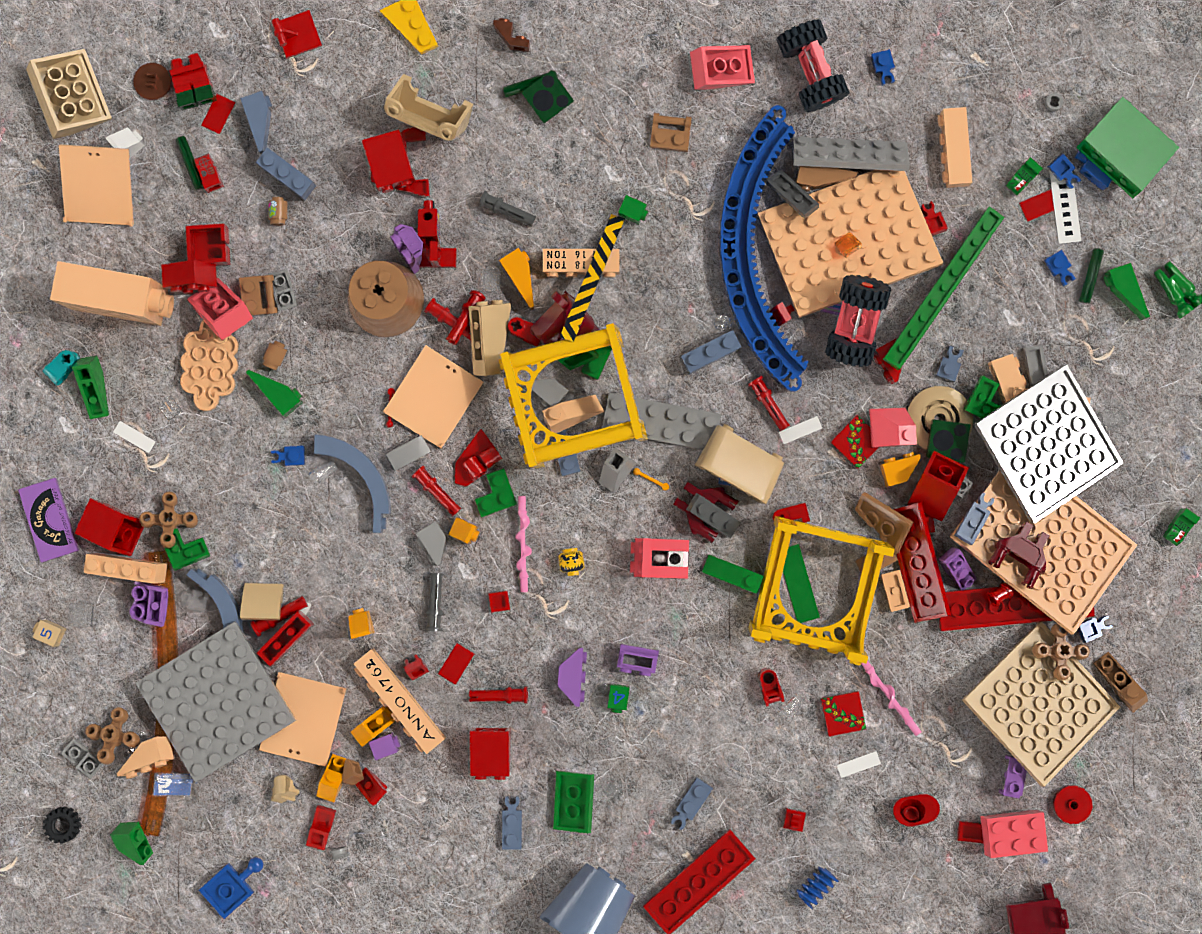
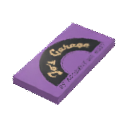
[18,478,79,563]

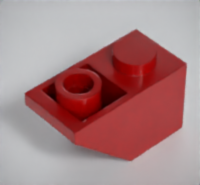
[873,338,902,384]

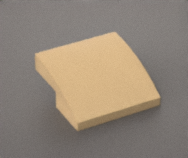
[240,583,284,620]

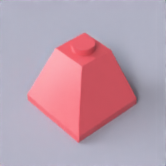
[869,408,917,447]

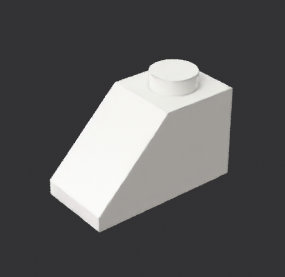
[106,128,145,159]

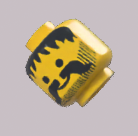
[558,548,585,576]

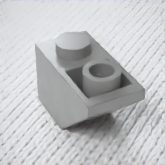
[526,378,569,408]
[599,448,637,494]
[416,521,448,566]

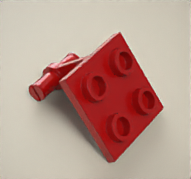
[271,10,322,58]

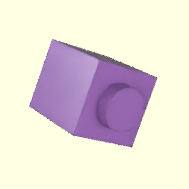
[369,732,401,760]

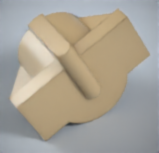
[271,775,299,803]

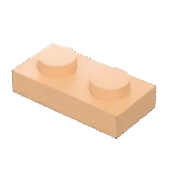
[880,570,910,612]

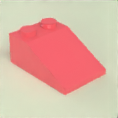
[690,45,755,90]
[187,278,253,340]

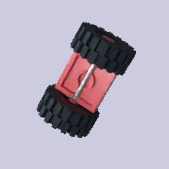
[776,19,850,112]
[825,275,891,367]

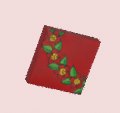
[830,415,879,469]
[821,691,867,737]

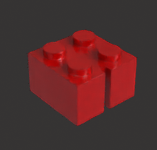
[186,223,231,266]
[161,260,217,294]

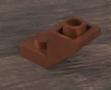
[493,18,530,52]

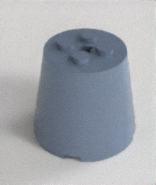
[539,863,635,934]

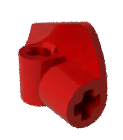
[455,429,503,487]

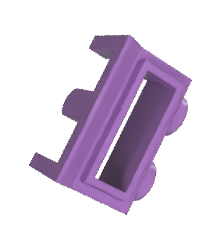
[617,644,659,676]
[998,755,1027,798]

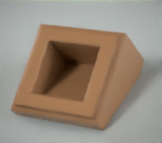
[342,759,364,785]

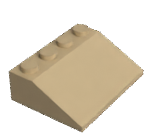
[26,49,112,139]

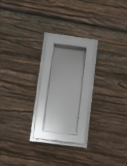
[1022,345,1048,386]

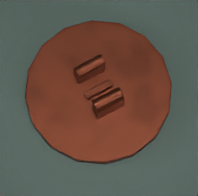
[133,63,171,100]

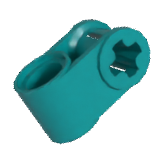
[42,350,80,386]

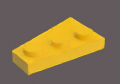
[379,0,438,55]

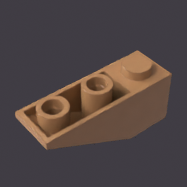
[1093,652,1148,713]

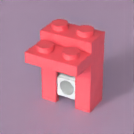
[630,538,689,579]

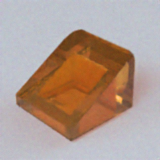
[834,232,862,258]

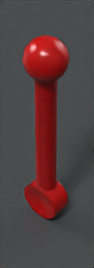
[386,388,395,428]

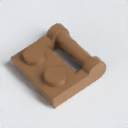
[650,113,692,152]
[239,274,278,315]

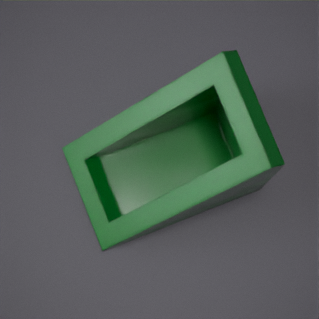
[558,350,600,370]

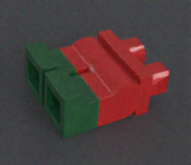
[169,53,217,111]

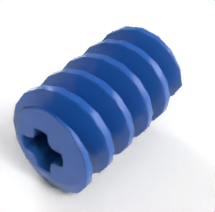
[796,866,839,910]

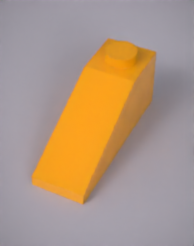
[499,248,534,310]

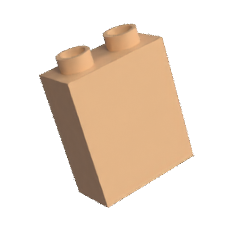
[50,261,174,326]

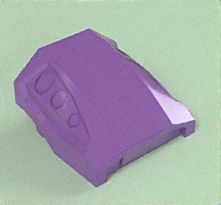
[390,224,423,274]
[130,581,168,627]

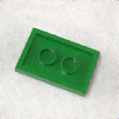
[553,771,594,834]

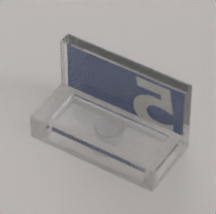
[153,773,198,797]

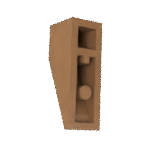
[796,166,858,192]

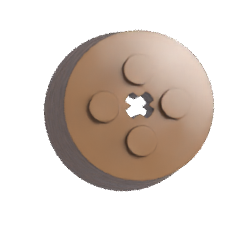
[348,261,424,337]

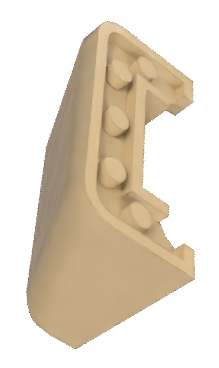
[384,74,473,141]
[695,424,784,504]

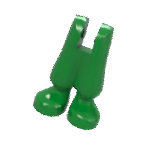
[1154,261,1202,319]

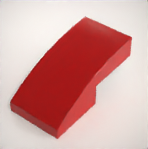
[306,805,337,851]

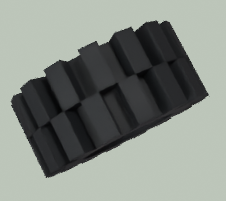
[43,807,82,844]

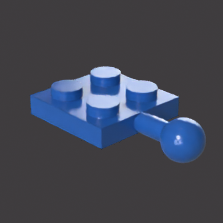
[199,857,263,919]

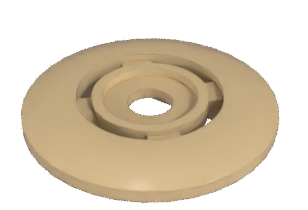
[907,386,973,450]

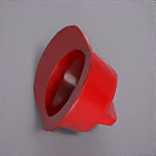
[893,794,940,827]

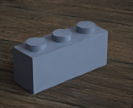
[256,147,316,201]
[680,330,741,375]

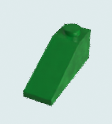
[1104,263,1150,320]
[72,355,109,419]
[246,370,303,417]
[702,555,764,594]

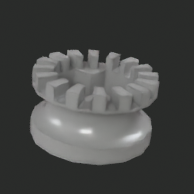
[1044,93,1063,112]
[330,846,349,861]

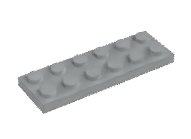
[793,136,910,171]
[602,393,722,450]

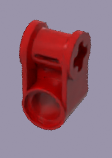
[508,317,540,347]
[758,668,785,707]

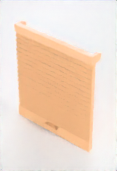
[59,145,134,227]
[383,345,484,449]
[259,672,347,767]

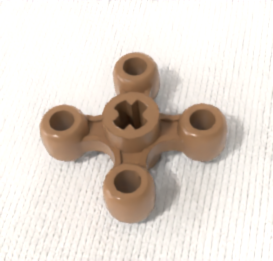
[139,491,198,548]
[1032,623,1090,681]
[85,707,140,765]

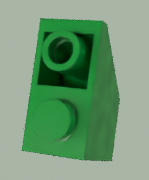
[110,822,153,865]

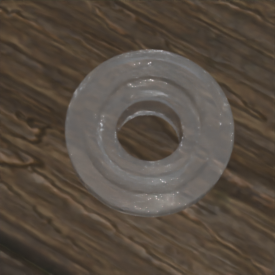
[713,315,732,331]

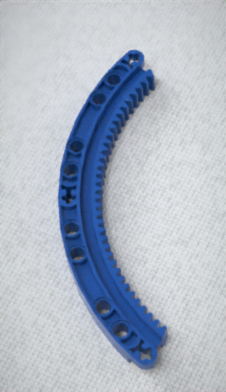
[720,105,809,392]

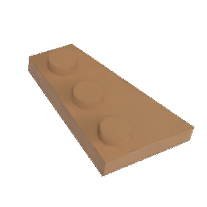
[855,492,913,555]

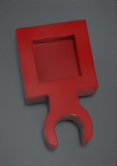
[920,201,948,236]

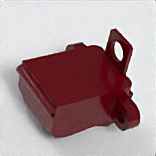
[530,290,600,345]
[1006,883,1069,934]

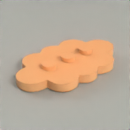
[180,320,239,411]

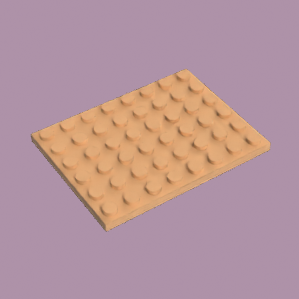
[757,170,943,318]
[950,470,1137,635]

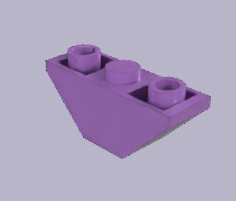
[937,547,977,590]
[558,647,587,707]

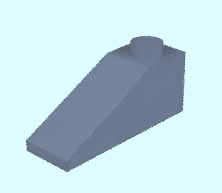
[240,91,272,155]

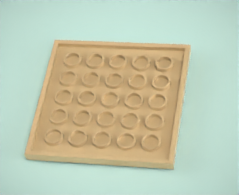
[962,622,1120,787]

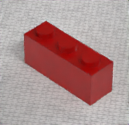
[257,611,314,667]

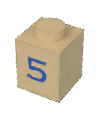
[32,619,67,647]

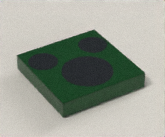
[521,70,574,124]
[926,419,971,462]

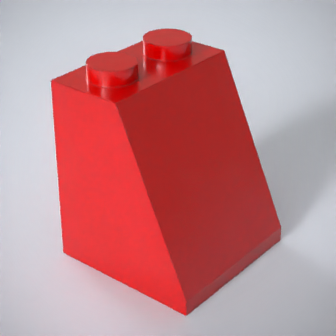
[362,129,415,193]
[907,451,969,522]
[75,498,145,556]
[470,728,511,780]

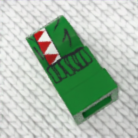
[1006,157,1043,196]
[1163,508,1200,546]

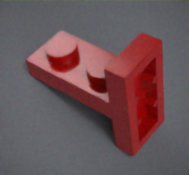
[420,241,457,268]

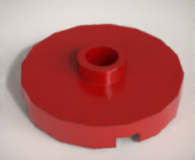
[1053,785,1093,824]

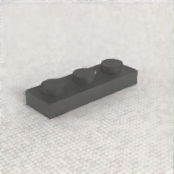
[767,170,819,219]
[686,493,741,538]

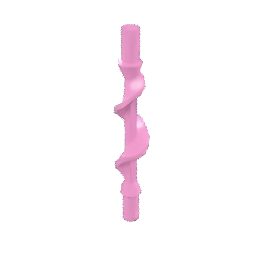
[515,496,532,592]
[861,660,922,736]

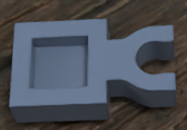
[936,346,964,382]

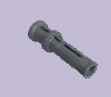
[478,191,536,227]
[425,573,443,631]

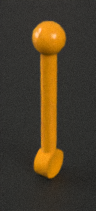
[633,468,669,491]

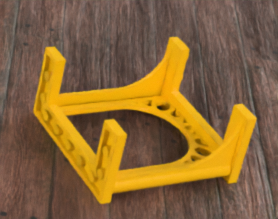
[499,323,648,469]
[748,516,895,665]

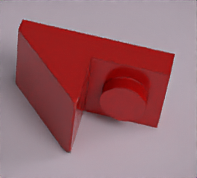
[355,768,387,806]

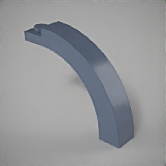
[314,435,391,533]
[187,568,244,633]

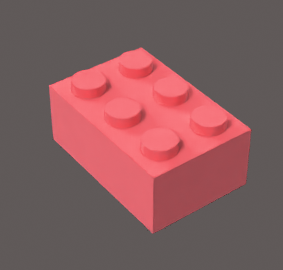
[980,810,1048,858]

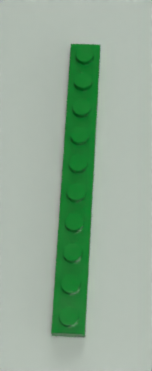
[883,206,1005,370]

